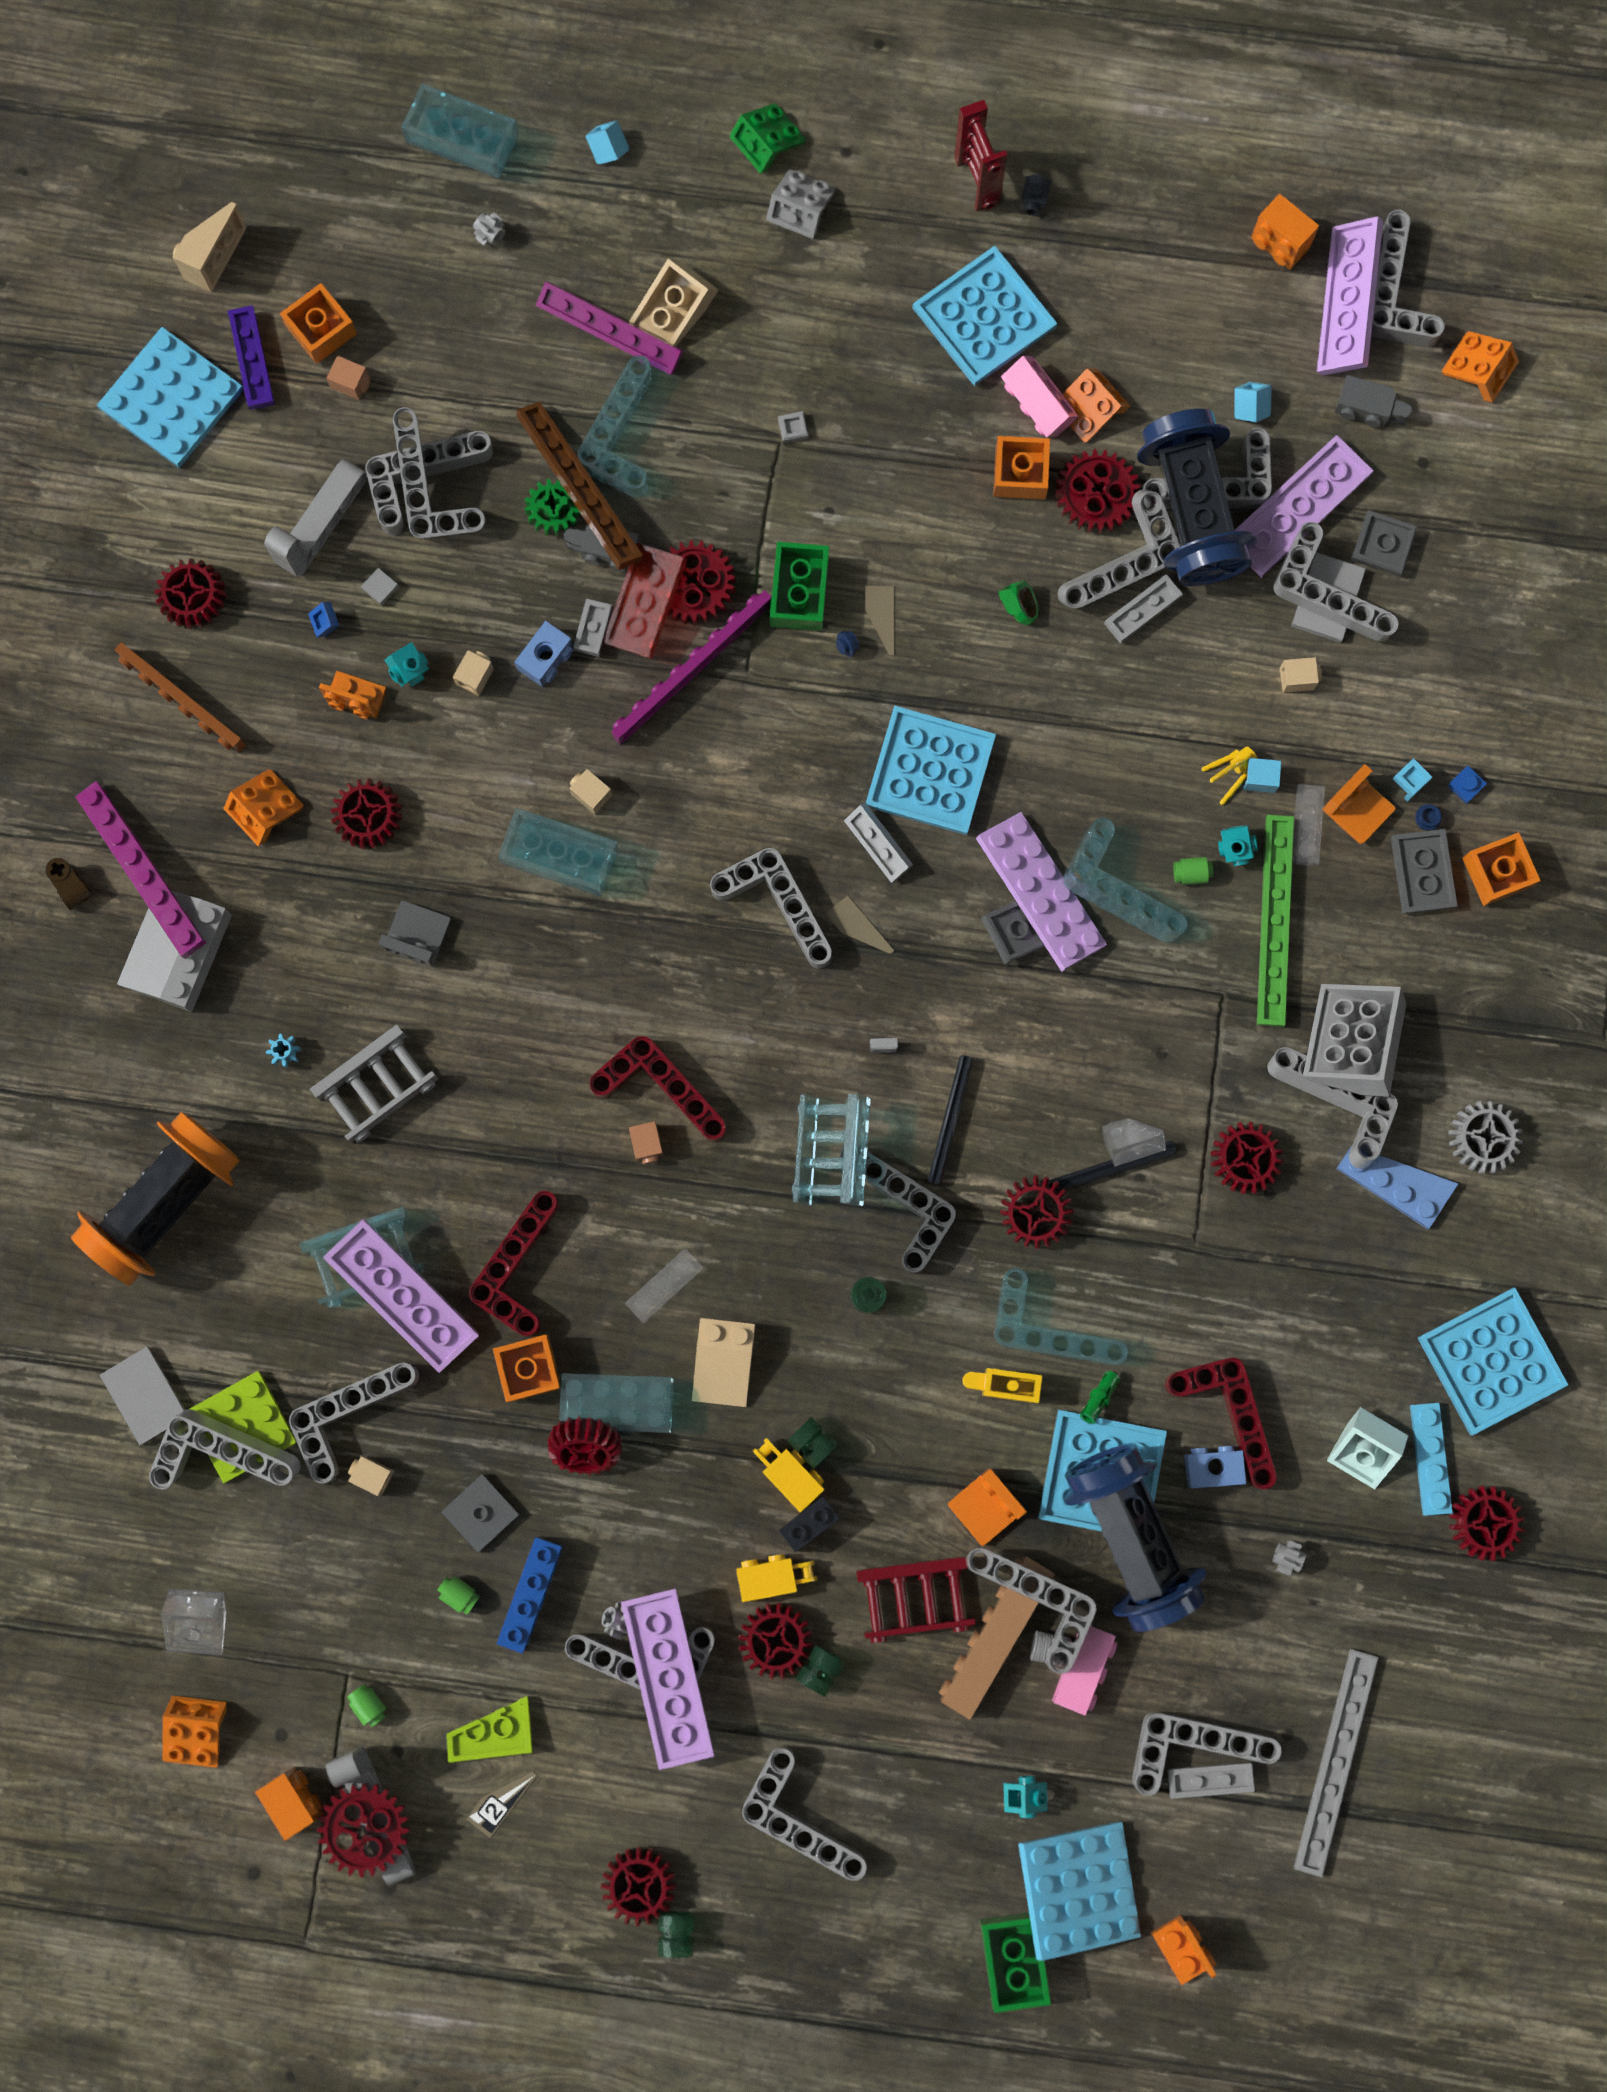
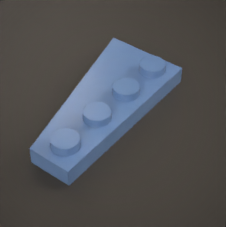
[1336,1146,1458,1229]

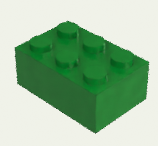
[770,541,829,631]
[980,1912,1051,2013]

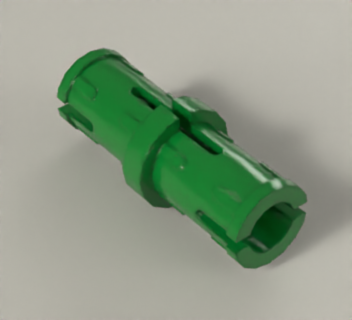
[1079,1371,1121,1425]

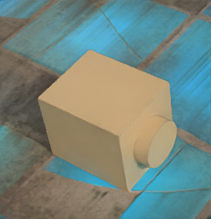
[453,650,494,696]
[1280,657,1322,693]
[569,769,612,814]
[348,1456,394,1496]

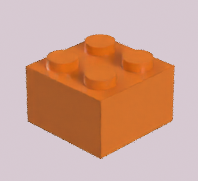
[1251,193,1319,270]
[280,283,357,364]
[993,436,1050,499]
[1462,832,1540,907]
[493,1335,562,1403]
[255,1767,324,1841]

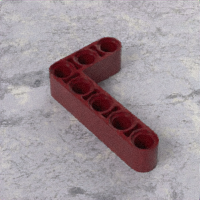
[589,1036,726,1143]
[469,1191,559,1337]
[1164,1357,1276,1490]

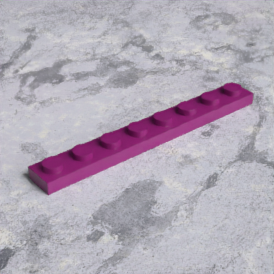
[611,590,772,745]
[76,781,207,959]

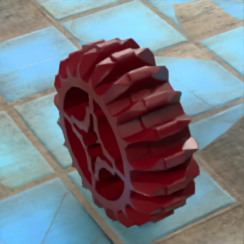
[154,558,227,629]
[331,778,403,850]
[1210,1121,1284,1195]
[1000,1175,1074,1249]
[547,1416,622,1476]
[1449,1486,1525,1561]
[738,1603,813,1679]
[601,1846,677,1926]

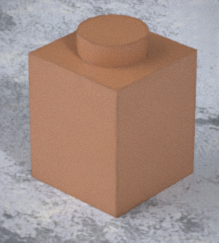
[326,356,370,400]
[629,1121,664,1165]

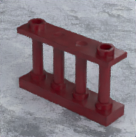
[954,99,1008,211]
[856,1556,975,1643]

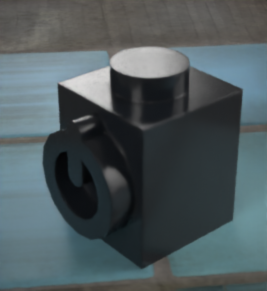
[1019,173,1051,218]

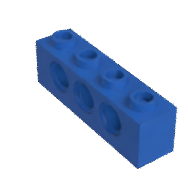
[497,1536,564,1654]

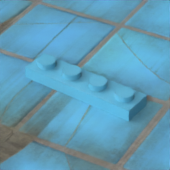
[1410,1403,1452,1516]

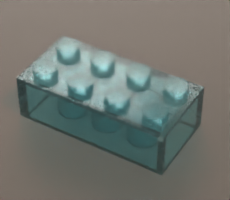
[401,83,519,179]
[498,808,619,897]
[559,1374,673,1433]

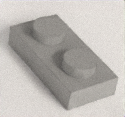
[573,599,612,657]

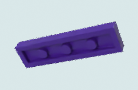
[228,305,275,410]

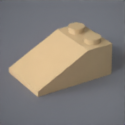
[173,202,247,292]
[629,259,718,346]
[692,1318,755,1407]

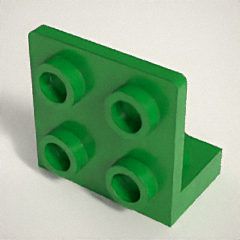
[729,103,806,174]

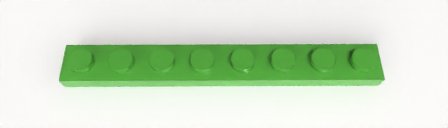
[1257,815,1294,1027]

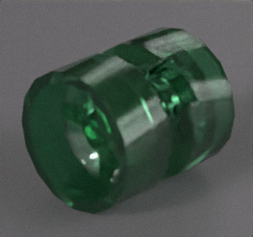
[850,1277,886,1314]
[787,1416,838,1469]
[796,1644,846,1697]
[658,1911,694,1958]

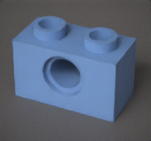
[514,621,573,687]
[1184,1446,1246,1488]

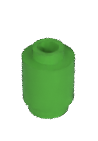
[1173,857,1213,885]
[437,1575,480,1615]
[347,1684,387,1727]

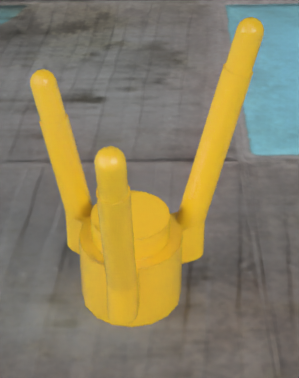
[1201,746,1258,805]

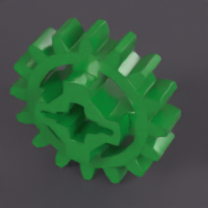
[524,479,581,536]

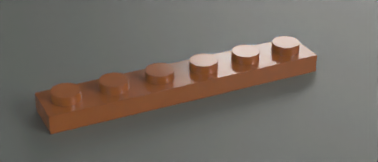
[114,642,246,753]

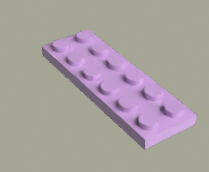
[1317,217,1383,376]
[1234,435,1373,578]
[976,812,1107,972]
[323,1218,479,1373]
[621,1588,714,1770]

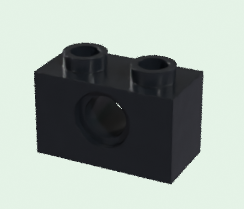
[779,1496,839,1553]

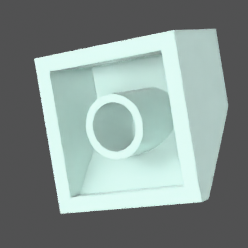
[1327,1407,1408,1489]

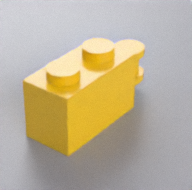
[962,1368,1042,1404]
[753,1438,824,1513]
[736,1554,817,1602]

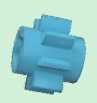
[266,1034,301,1068]

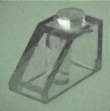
[1102,1118,1166,1166]

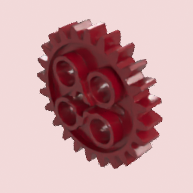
[1055,449,1140,534]
[651,540,737,625]
[317,1782,410,1878]

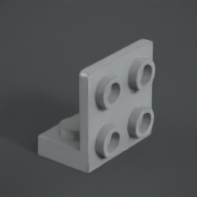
[766,170,835,239]

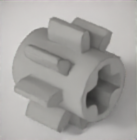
[473,212,505,246]
[1272,1540,1306,1575]
[602,1602,628,1640]

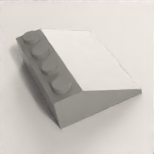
[117,891,232,1012]
[1303,984,1406,1097]

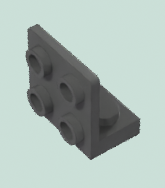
[378,901,451,968]

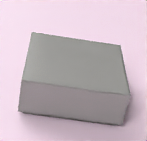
[778,411,808,444]
[361,568,399,606]
[870,1038,898,1053]

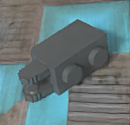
[1334,375,1412,427]
[563,525,640,572]

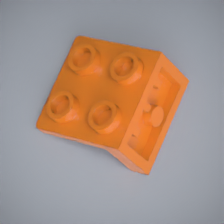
[1442,331,1519,403]
[1062,368,1131,442]
[319,671,387,719]
[1322,764,1395,844]
[224,769,304,847]
[948,1469,1026,1546]
[163,1696,227,1768]
[1151,1915,1217,1985]

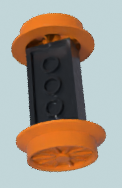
[71,1111,241,1286]

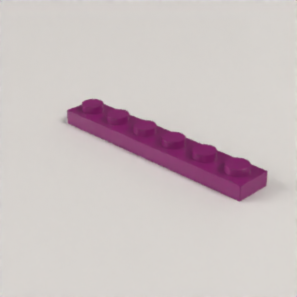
[535,281,684,375]

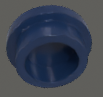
[836,631,859,657]
[1415,804,1442,831]

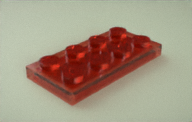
[603,543,687,660]

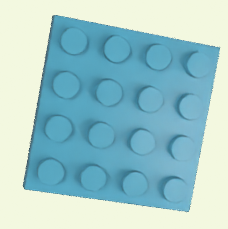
[912,246,1057,386]
[97,327,244,468]
[866,706,996,835]
[1417,1287,1568,1435]
[1038,1410,1167,1532]
[1019,1822,1141,1961]

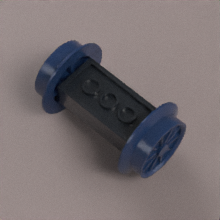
[1137,408,1258,586]
[1063,1443,1206,1632]

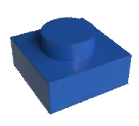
[308,602,339,637]
[1447,766,1487,804]

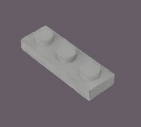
[1104,574,1183,644]
[844,803,913,883]
[1167,1762,1255,1799]

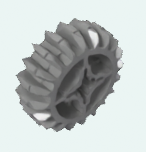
[1448,1101,1523,1174]

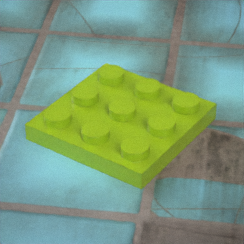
[190,1371,297,1484]

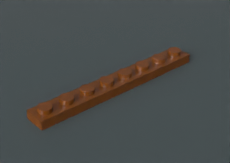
[516,401,643,570]

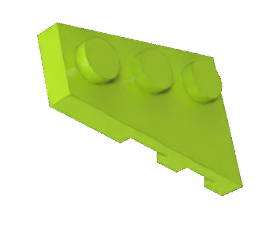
[446,1696,533,1763]

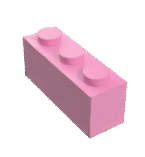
[1001,356,1079,438]
[1052,1625,1117,1716]

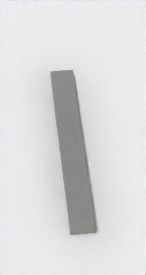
[1294,1649,1379,1878]

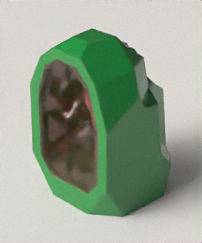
[998,580,1039,626]

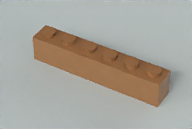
[939,1555,1055,1720]

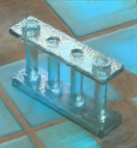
[792,1094,870,1206]
[299,1207,427,1309]

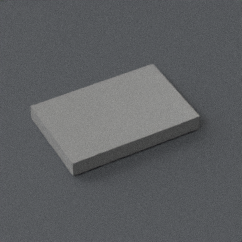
[1291,553,1365,643]
[100,1346,185,1446]

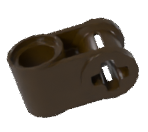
[45,858,93,911]

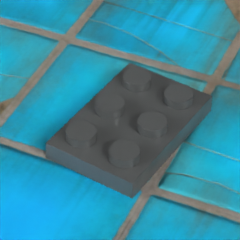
[1390,829,1457,915]

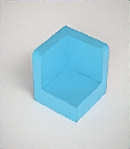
[585,120,629,164]
[1235,382,1271,422]
[1244,758,1281,793]
[1393,758,1432,802]

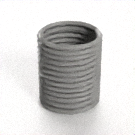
[1030,1631,1071,1667]

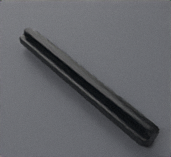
[928,1055,974,1185]
[1047,1141,1176,1192]

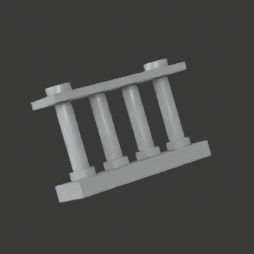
[310,1025,438,1143]

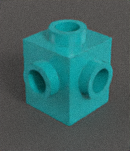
[384,642,429,687]
[1218,824,1258,866]
[1004,1776,1048,1818]

